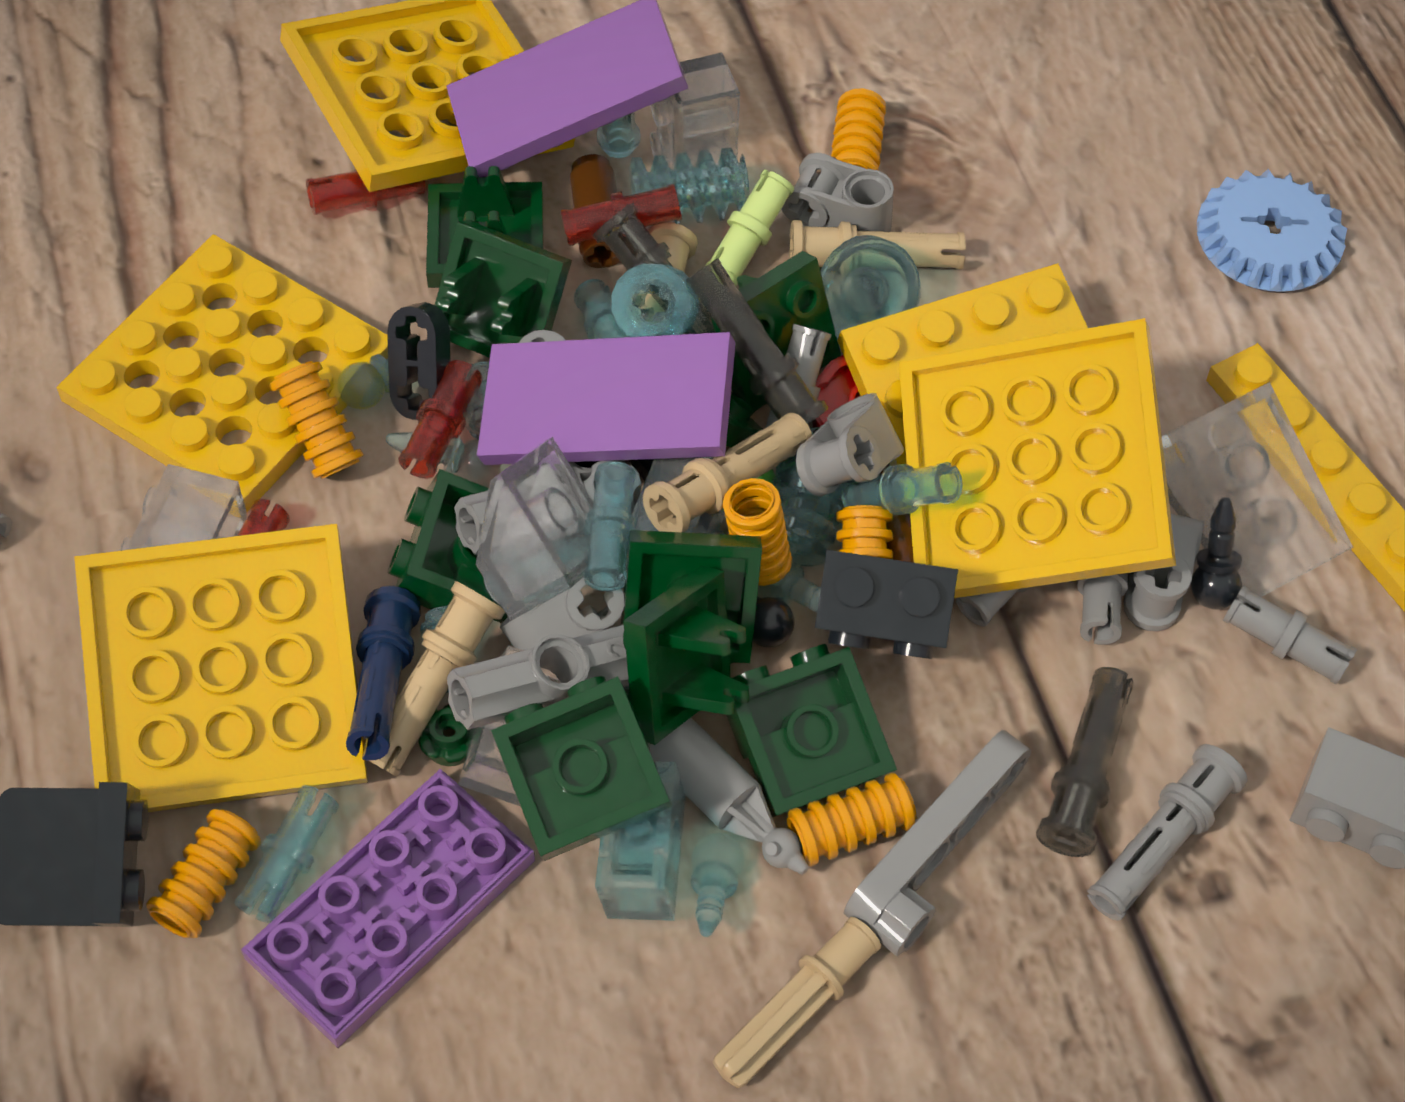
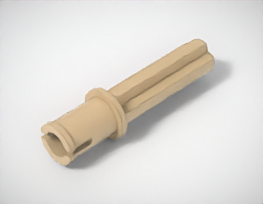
[713,917,882,1088]

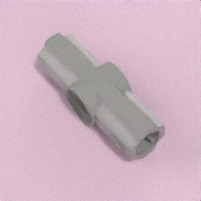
[447,625,629,730]

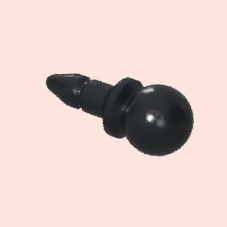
[1191,497,1242,610]

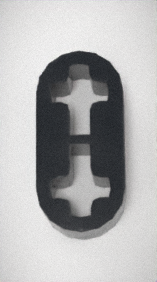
[387,302,451,420]

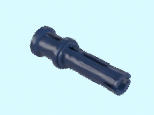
[346,586,421,761]

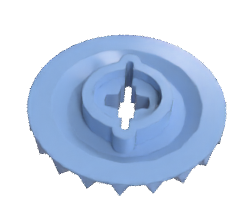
[1196,169,1347,292]

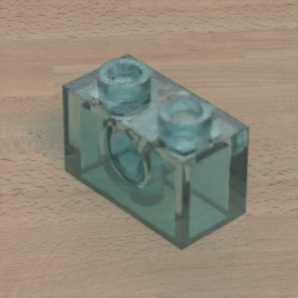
[595,761,686,921]

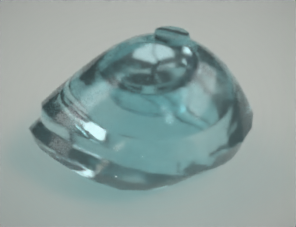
[820,235,921,339]

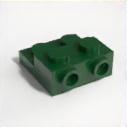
[387,469,547,623]
[621,530,762,664]
[726,644,897,818]
[491,676,673,861]

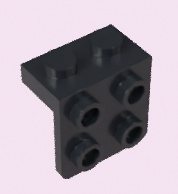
[815,550,958,659]
[0,782,148,927]

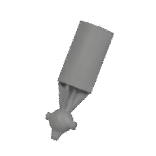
[649,718,809,875]

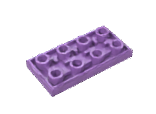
[446,0,689,177]
[477,332,735,465]
[241,769,535,1048]

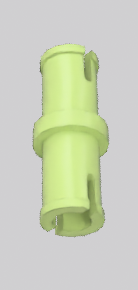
[704,169,795,287]

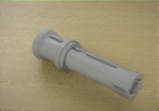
[1087,744,1248,921]

